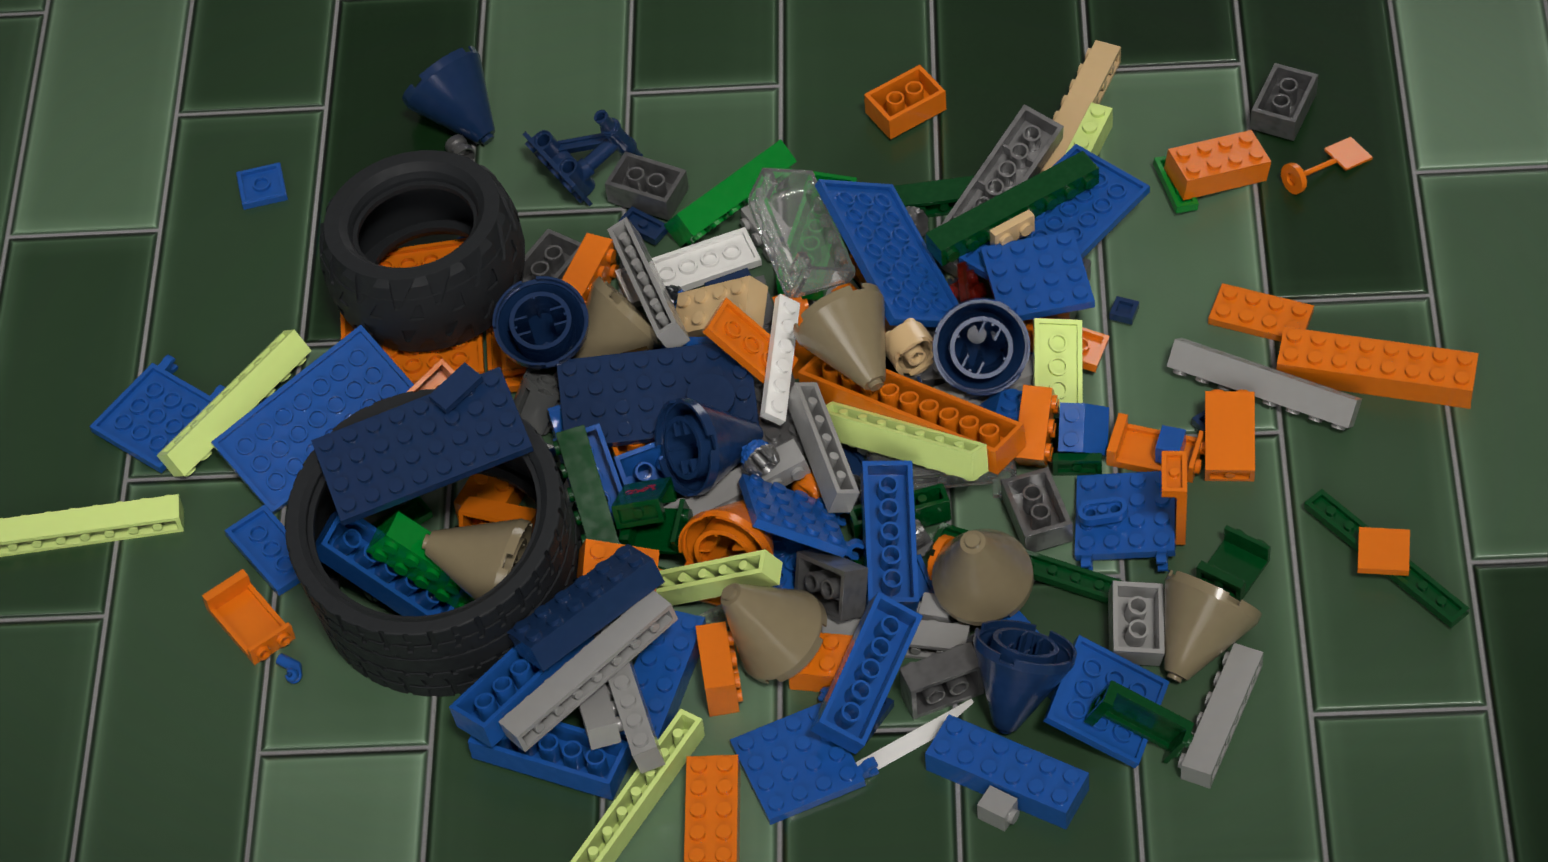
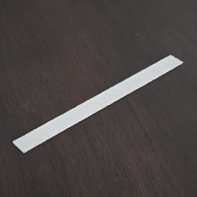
[856,699,974,770]

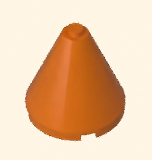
[678,500,774,566]

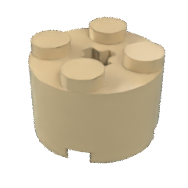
[885,318,934,376]

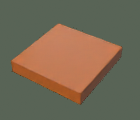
[1357,527,1410,576]

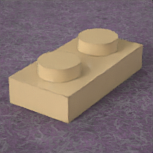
[990,210,1035,246]

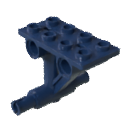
[522,110,643,207]

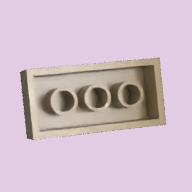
[676,276,768,337]

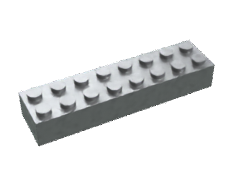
[932,104,1064,281]

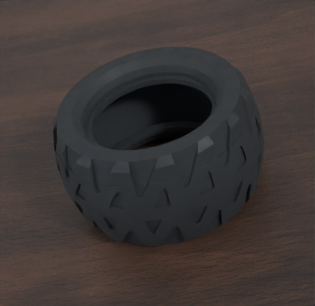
[319,150,525,352]

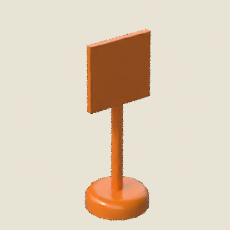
[1281,137,1373,195]

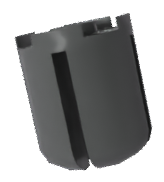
[514,368,561,435]

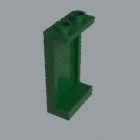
[1084,680,1194,764]

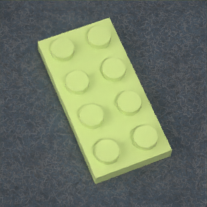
[1033,318,1083,414]

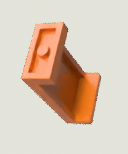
[1205,389,1255,482]
[1106,413,1205,483]
[1161,451,1187,545]
[202,569,296,665]

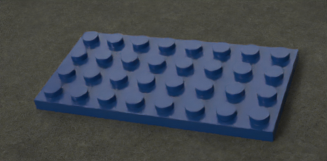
[959,144,1150,280]
[815,179,959,327]
[211,325,414,514]

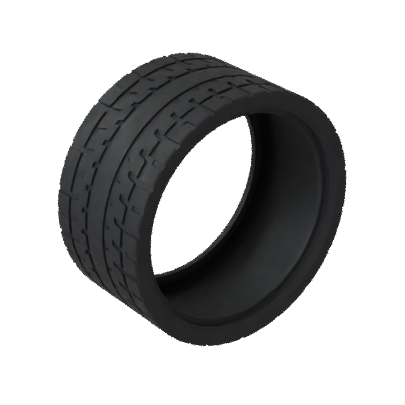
[285,389,583,697]

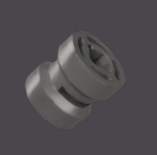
[445,134,475,160]

